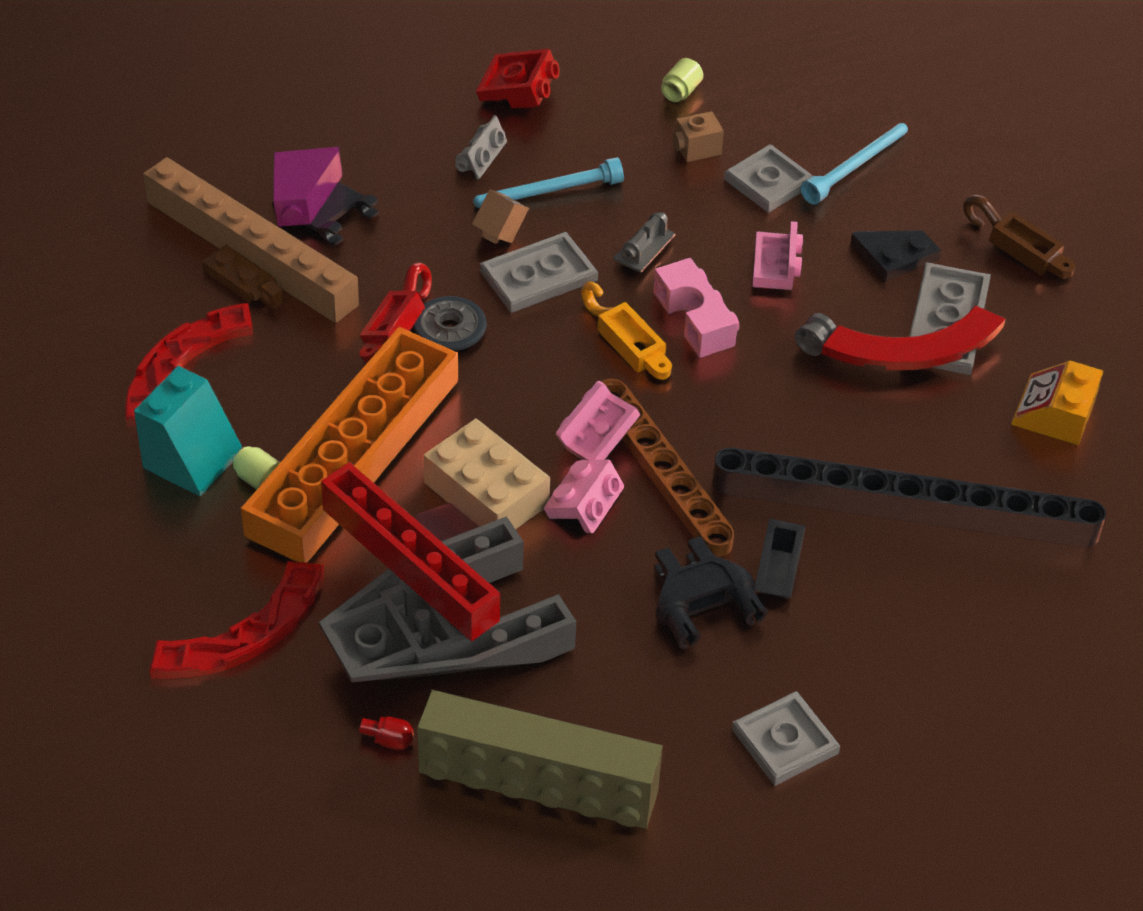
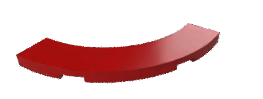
[125,303,253,428]
[822,305,1006,370]
[149,561,325,679]

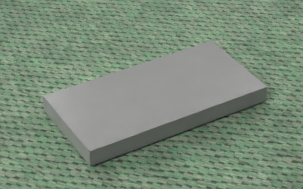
[909,262,991,375]

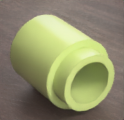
[661,58,703,102]
[233,446,280,490]

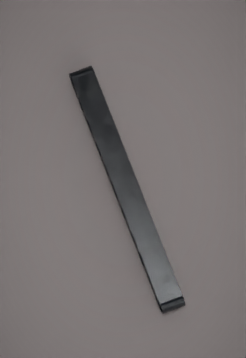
[712,448,1107,547]

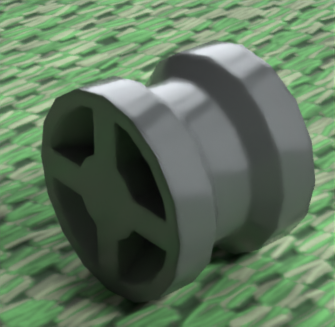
[795,313,836,356]

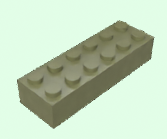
[418,690,663,829]

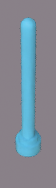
[801,123,908,204]
[473,157,624,208]

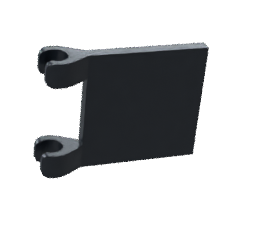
[272,182,379,246]

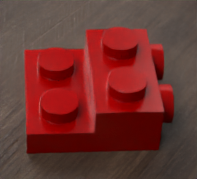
[476,48,560,109]

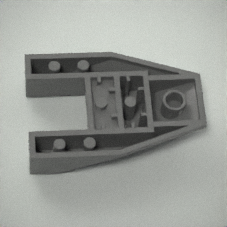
[319,516,576,682]

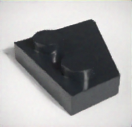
[851,230,941,281]

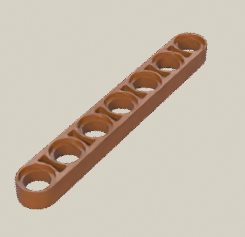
[601,378,734,557]

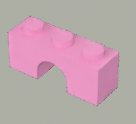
[653,257,739,358]

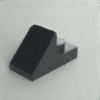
[754,518,806,599]

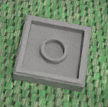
[724,144,813,213]
[732,691,840,786]

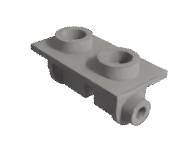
[455,116,507,179]

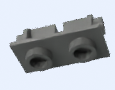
[613,212,675,273]

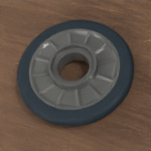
[413,296,487,351]

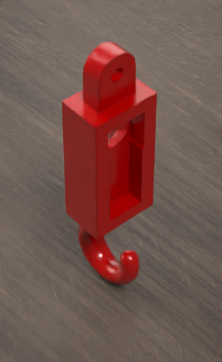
[359,262,432,364]

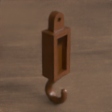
[963,195,1076,279]

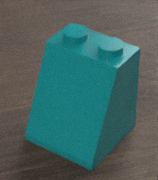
[134,366,242,496]

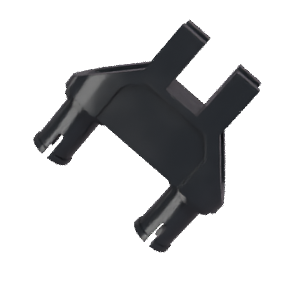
[654,536,768,649]

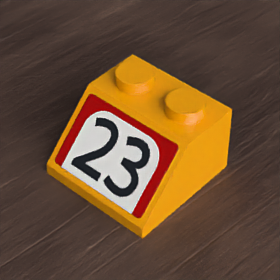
[1011,361,1103,445]

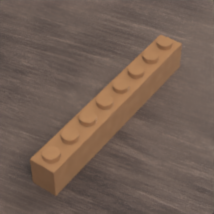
[143,157,359,323]

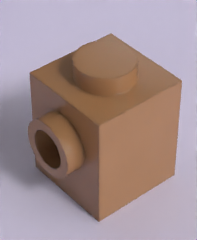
[673,111,724,162]
[472,189,529,244]

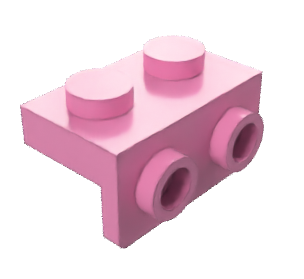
[752,221,803,290]
[556,381,640,460]
[543,460,624,533]

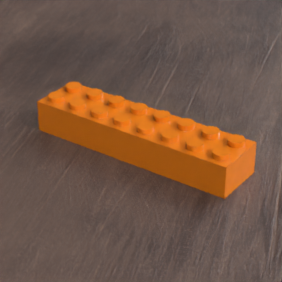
[241,327,458,563]

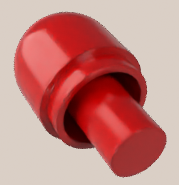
[359,716,414,750]

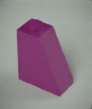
[273,147,342,227]

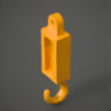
[581,281,672,379]

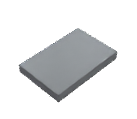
[480,232,598,313]

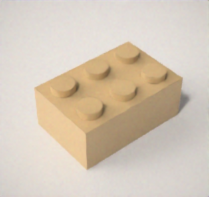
[423,418,550,529]

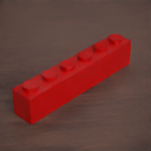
[321,462,500,642]

